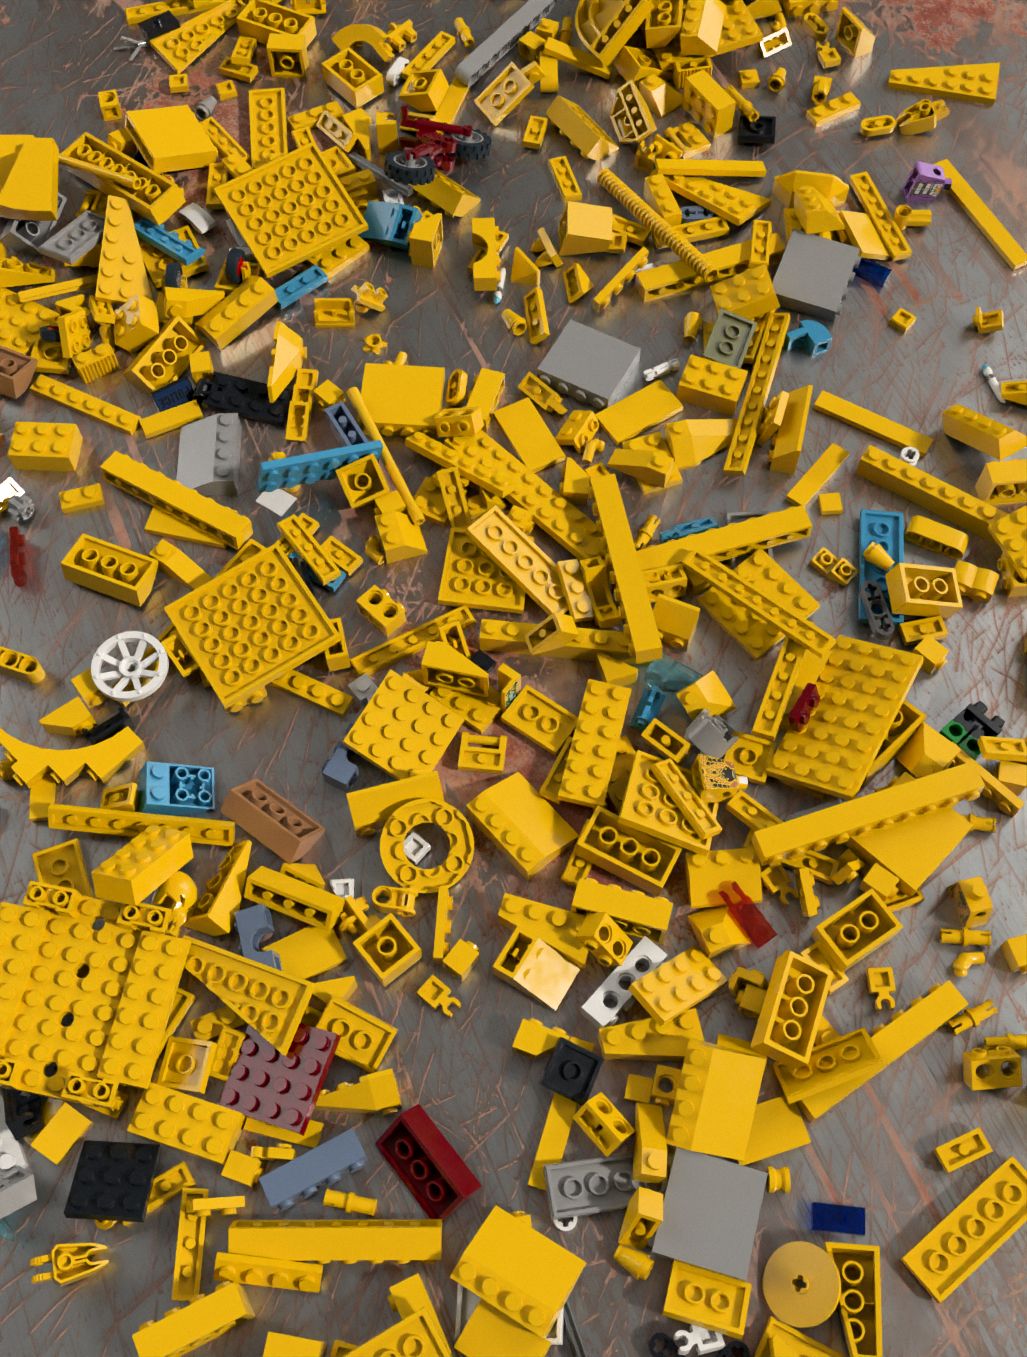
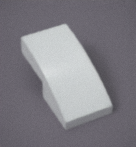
[179,202,217,234]

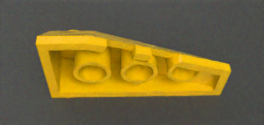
[0,252,55,288]
[267,321,307,403]
[664,419,738,470]
[183,840,252,936]
[314,1068,402,1117]

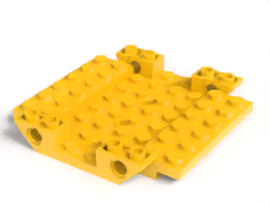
[0,880,191,1108]

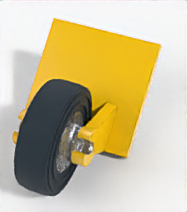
[156,263,194,325]

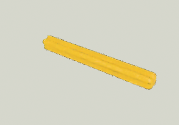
[18,274,98,303]

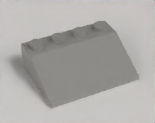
[177,413,242,496]

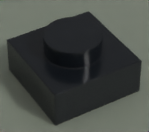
[469,649,496,674]

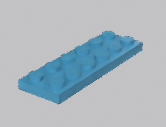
[256,440,383,493]
[858,509,904,626]

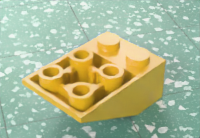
[492,926,580,1011]

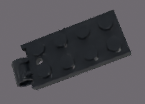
[192,371,293,427]

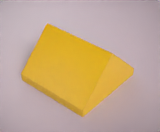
[23,1097,92,1165]
[263,1331,327,1357]

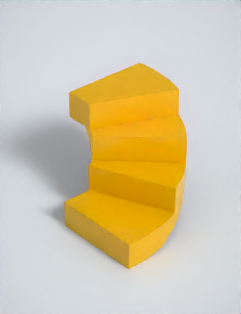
[575,0,655,66]
[0,135,59,221]

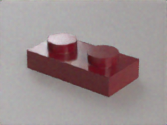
[788,683,820,733]

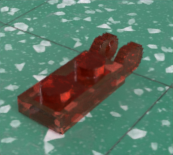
[9,526,27,587]
[719,881,778,949]

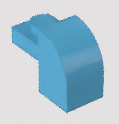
[783,320,832,357]

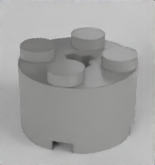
[683,709,738,759]

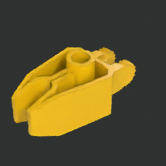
[896,99,950,135]
[29,1243,109,1287]

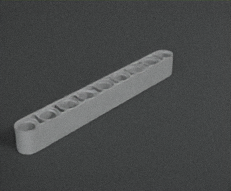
[454,0,558,87]

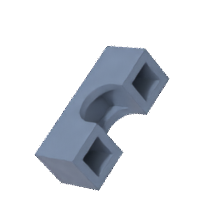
[322,718,360,793]
[234,904,283,971]

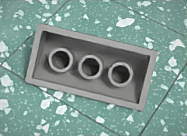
[0,192,67,255]

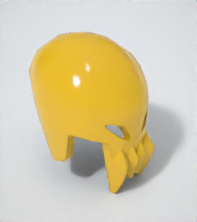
[152,871,198,931]

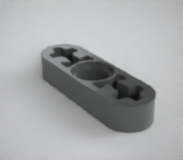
[859,581,895,640]

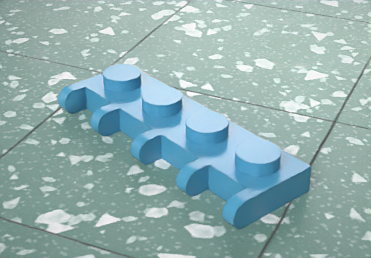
[134,217,205,266]

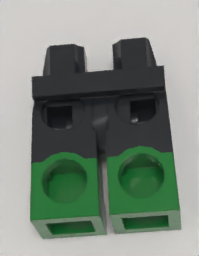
[939,701,1005,760]

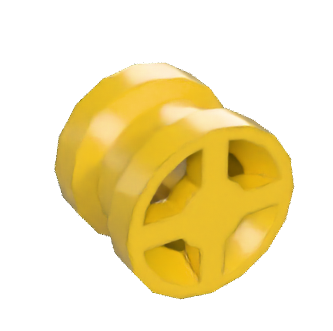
[766,1166,791,1194]

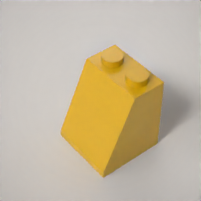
[558,201,615,256]

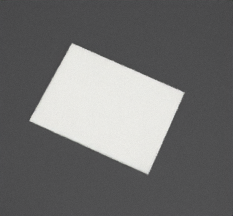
[255,489,297,517]

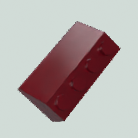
[375,1104,482,1223]

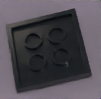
[64,1140,161,1223]

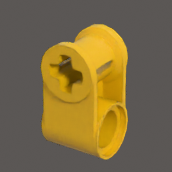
[372,886,419,917]

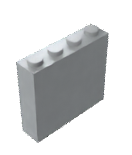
[772,229,861,322]
[537,319,641,410]
[647,1147,768,1282]

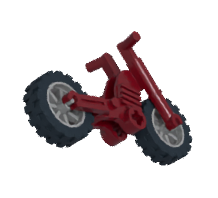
[384,106,492,186]

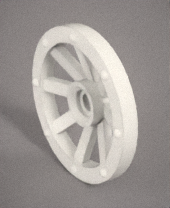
[91,631,169,702]

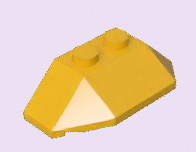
[610,79,657,144]
[772,170,849,208]

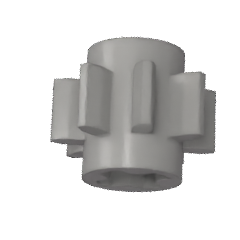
[7,494,34,521]

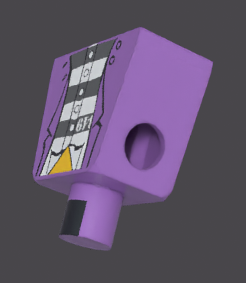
[902,161,952,201]

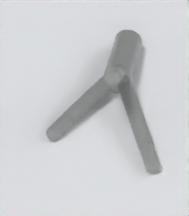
[114,36,151,62]

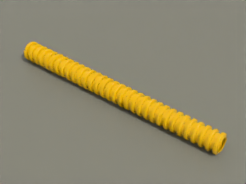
[597,168,719,282]

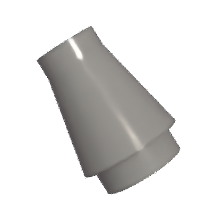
[194,96,217,121]

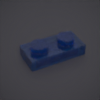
[853,258,892,288]
[811,1202,865,1236]

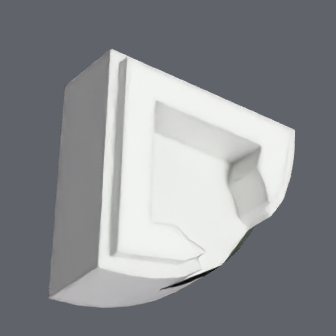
[330,878,355,899]

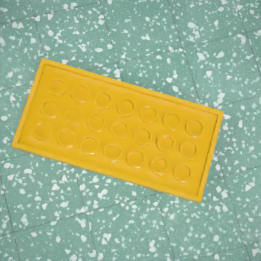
[766,635,924,801]

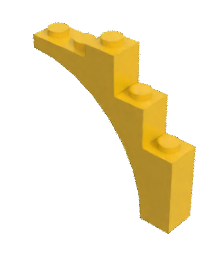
[0,726,145,789]

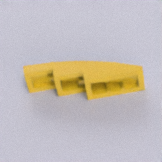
[285,368,319,442]

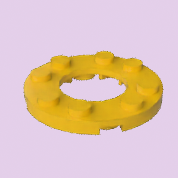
[380,798,474,893]

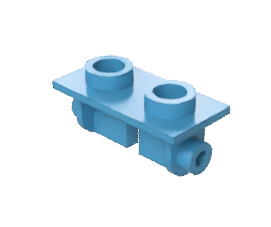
[629,685,666,731]

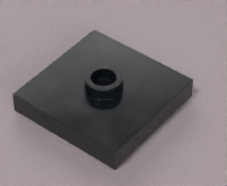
[137,10,181,40]
[738,115,776,144]
[538,1037,605,1106]

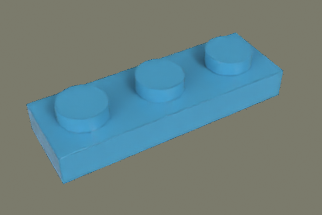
[275,265,328,309]

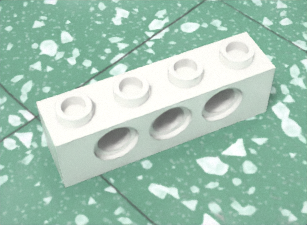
[581,936,667,1029]

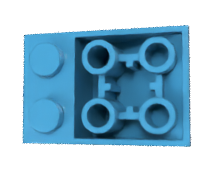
[358,200,422,251]
[139,761,215,815]

